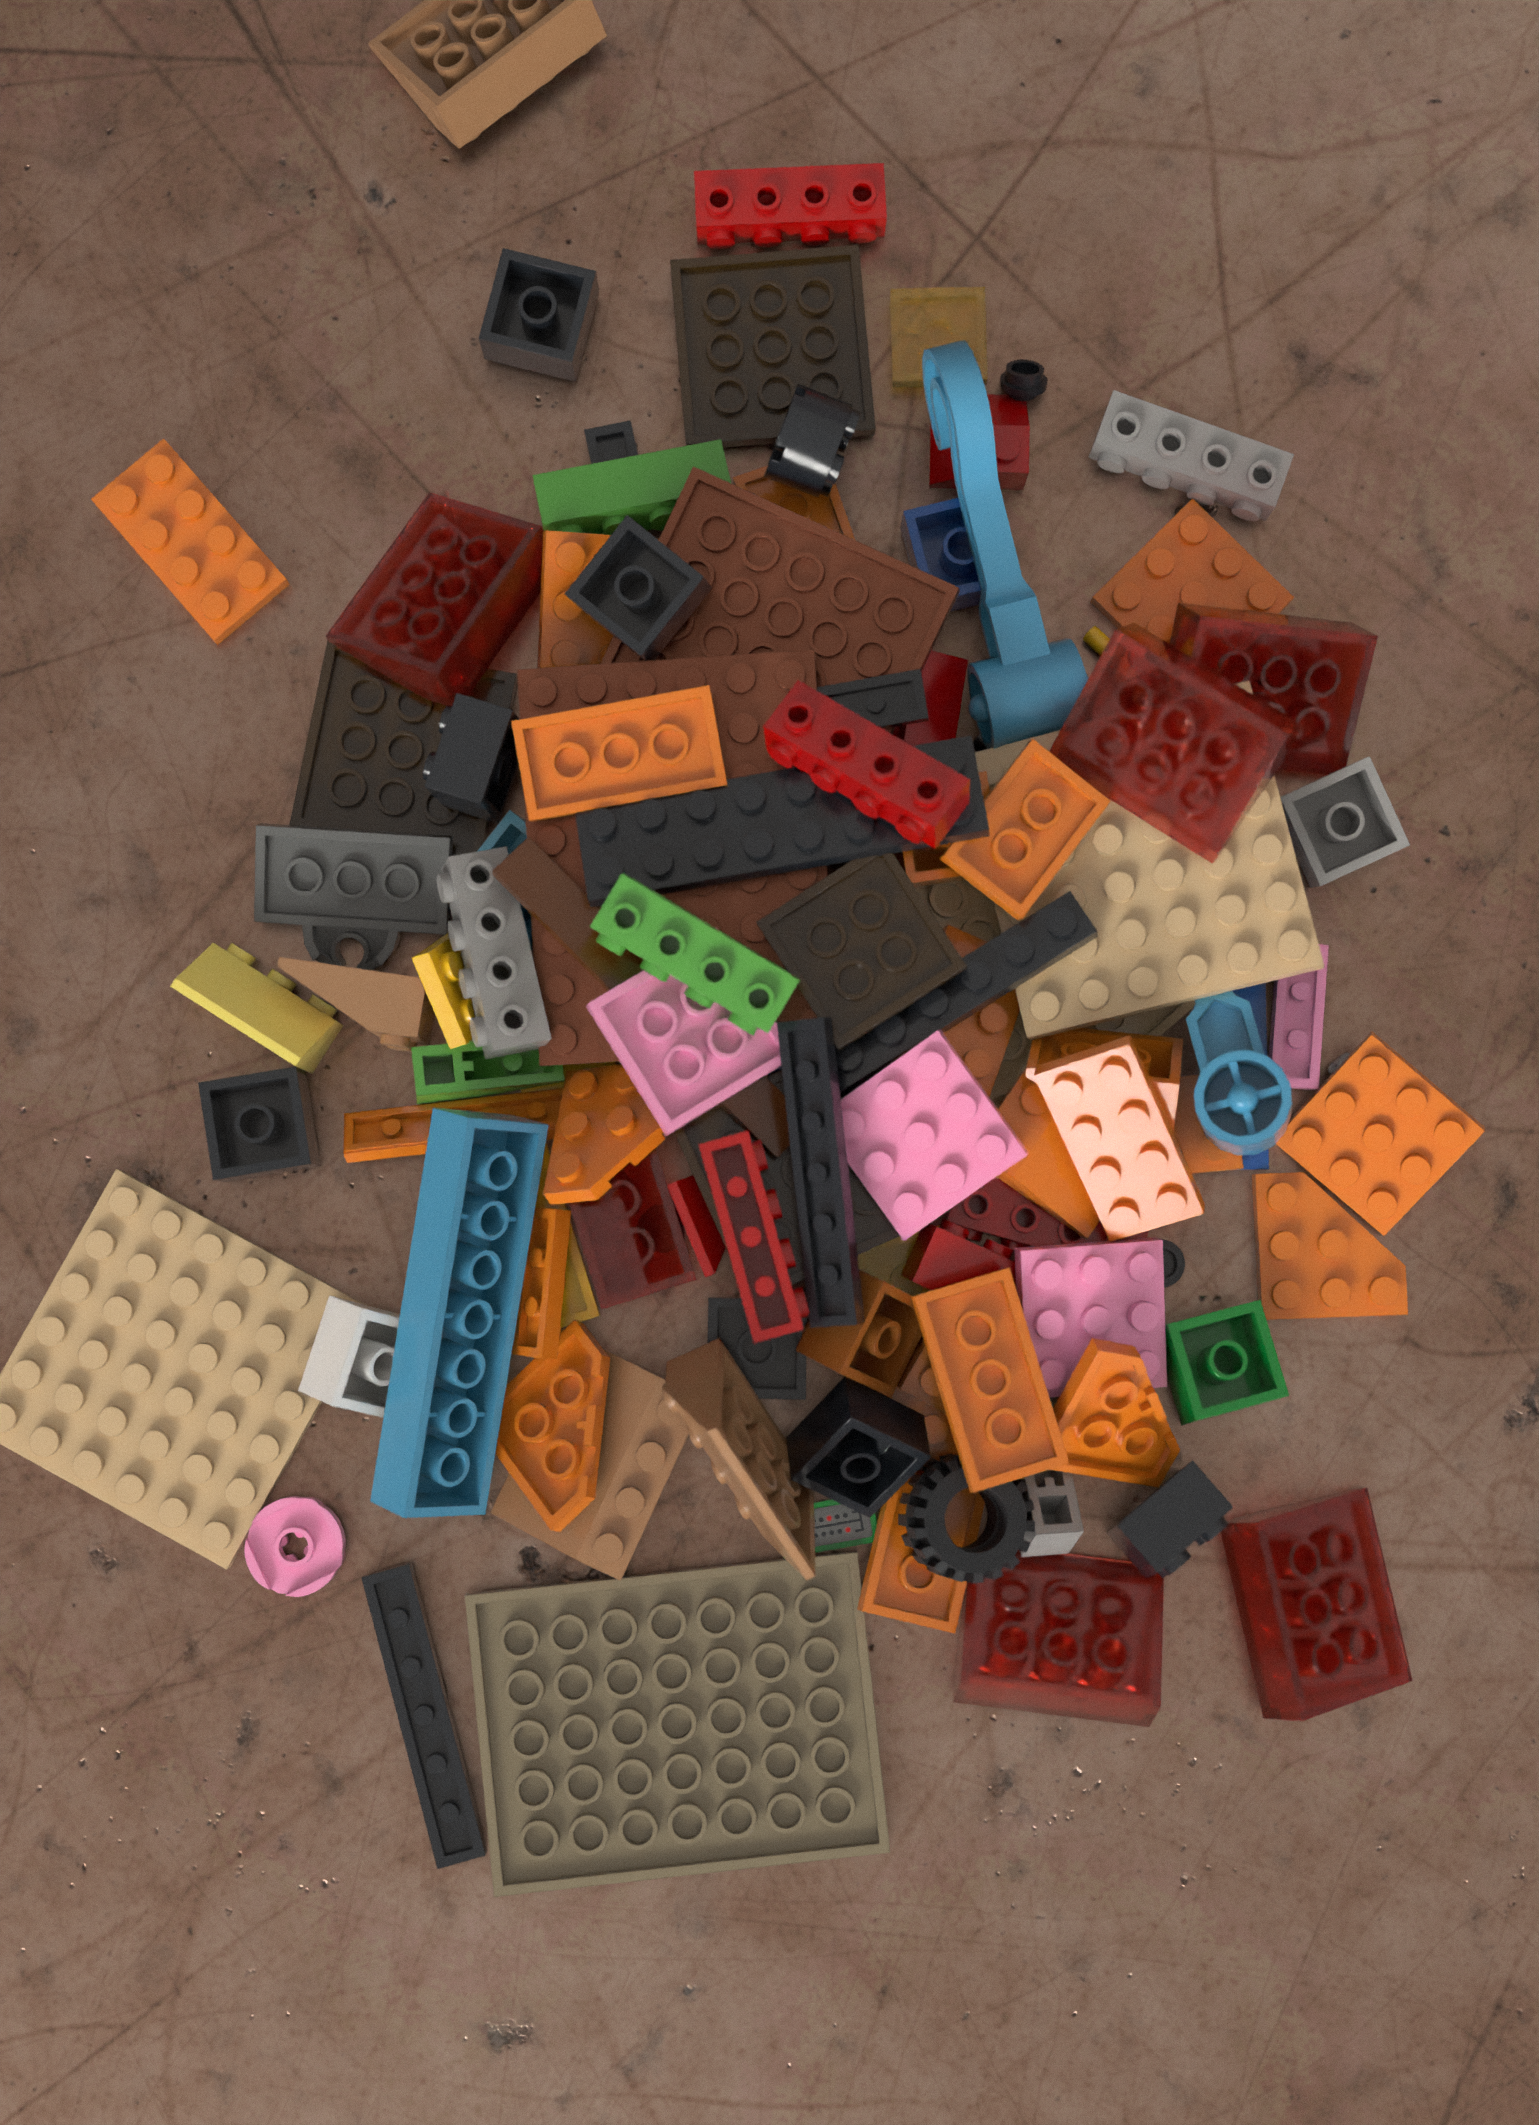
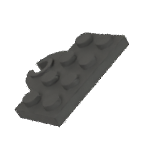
[254,823,453,970]

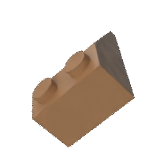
[277,957,435,1052]

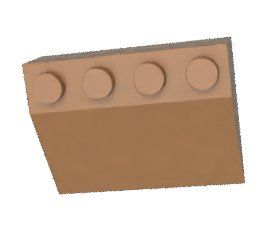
[368,0,607,149]
[662,1338,816,1580]
[490,1347,689,1581]

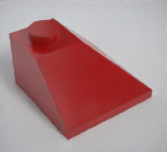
[929,394,1030,490]
[667,1175,726,1278]

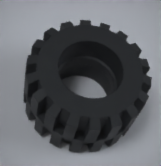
[898,1454,1035,1583]

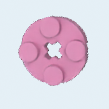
[244,1496,346,1597]

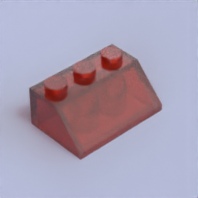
[569,1148,697,1309]

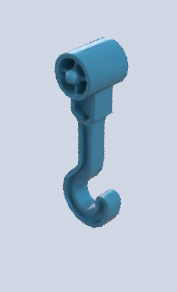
[922,340,1093,749]
[1186,991,1292,1156]

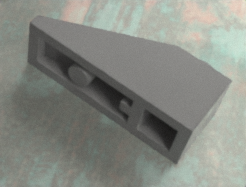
[1020,1397,1084,1557]

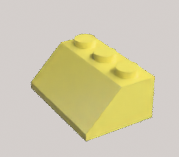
[170,943,344,1074]

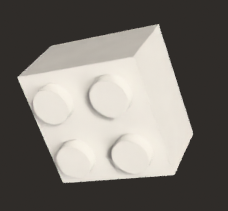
[298,1295,400,1418]

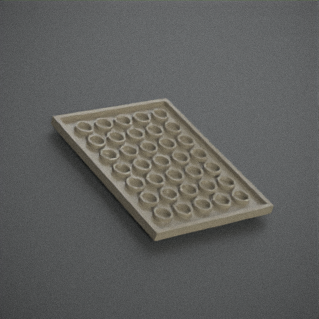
[465,1550,890,1897]

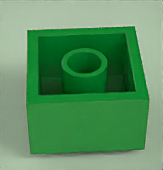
[1165,1300,1289,1426]

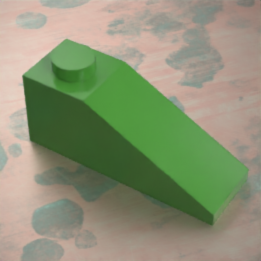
[411,1041,564,1105]

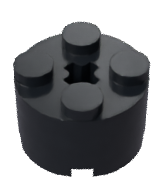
[764,384,861,498]

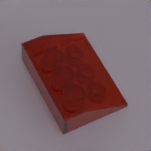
[326,492,544,706]
[1167,603,1378,775]
[1049,623,1304,864]
[1220,1488,1413,1722]
[953,1551,1164,1727]

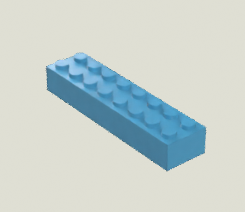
[370,1108,548,1518]

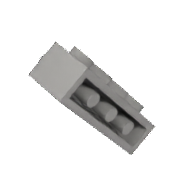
[1088,390,1294,521]
[437,847,552,1060]

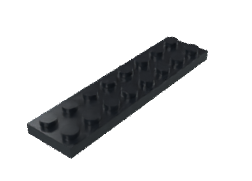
[575,735,990,907]

